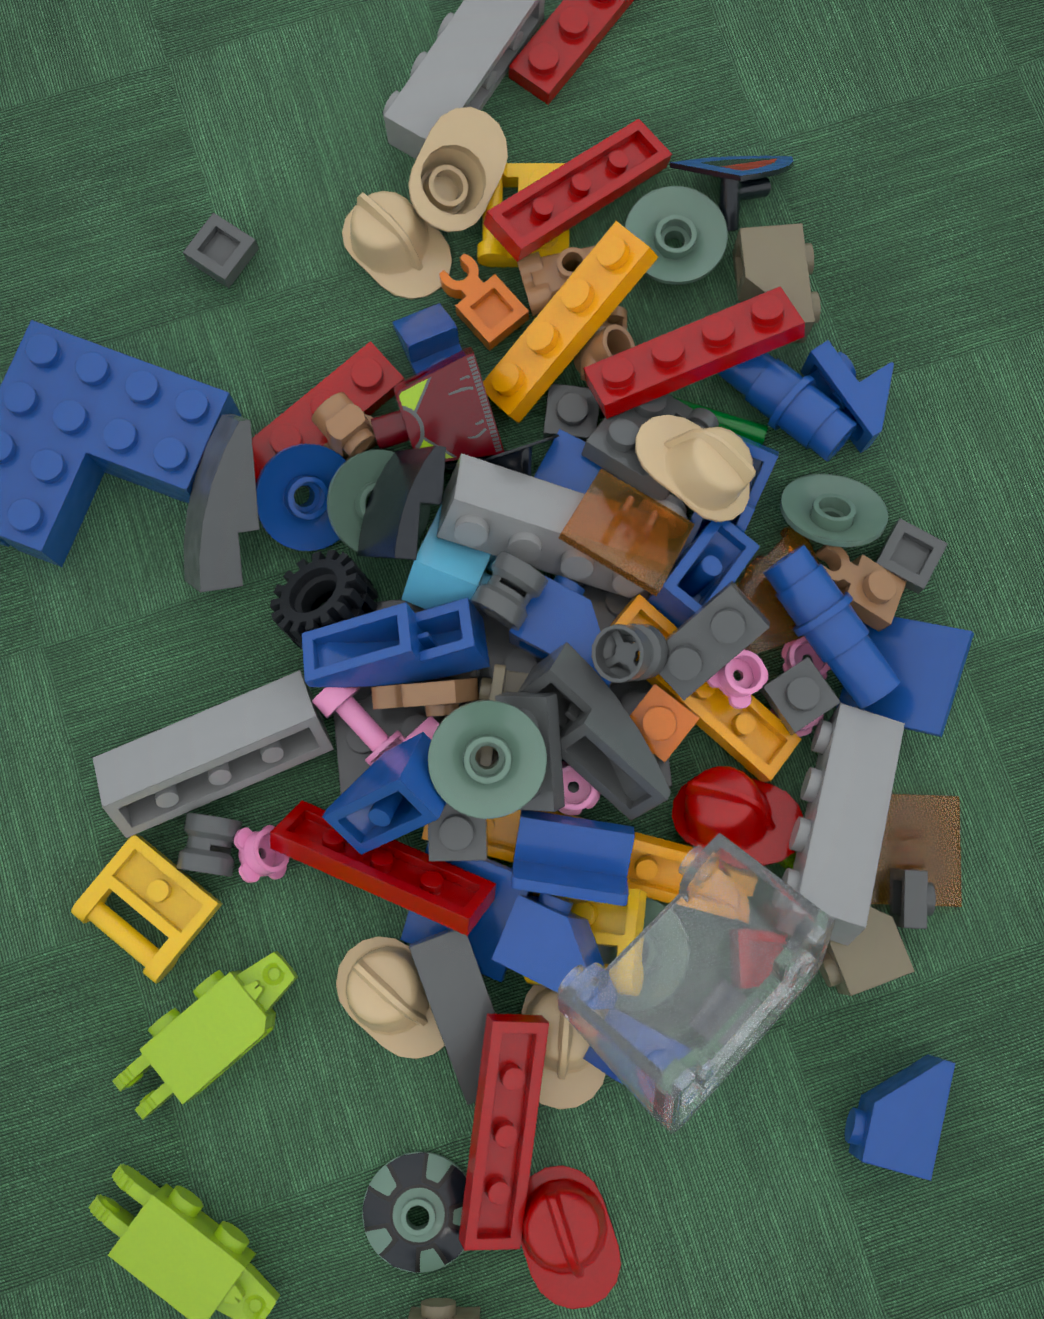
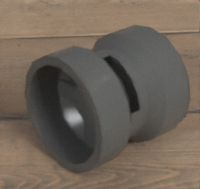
[470,552,548,631]
[591,624,668,683]
[176,813,242,877]

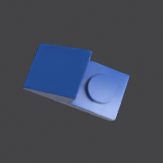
[392,303,462,375]
[801,340,894,453]

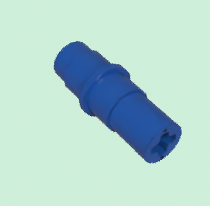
[717,353,858,462]
[763,544,901,709]

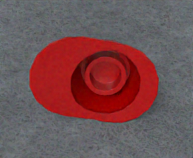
[672,766,804,866]
[521,1165,621,1309]

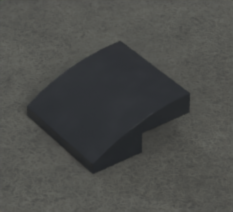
[357,446,446,560]

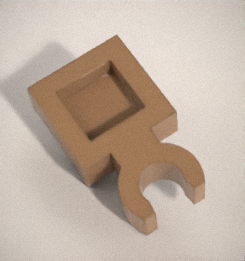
[815,545,907,632]
[371,678,479,717]

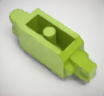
[112,951,298,1120]
[89,1164,280,1319]

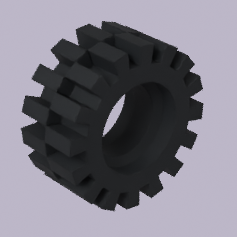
[270,550,378,649]

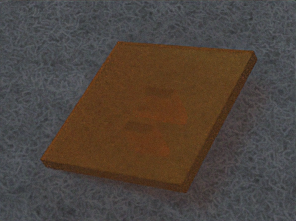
[558,468,695,596]
[871,794,962,907]

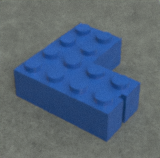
[0,320,241,567]

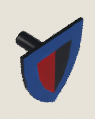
[670,156,794,231]

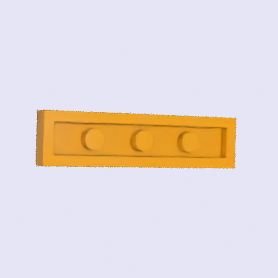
[483,221,658,423]
[610,594,802,782]

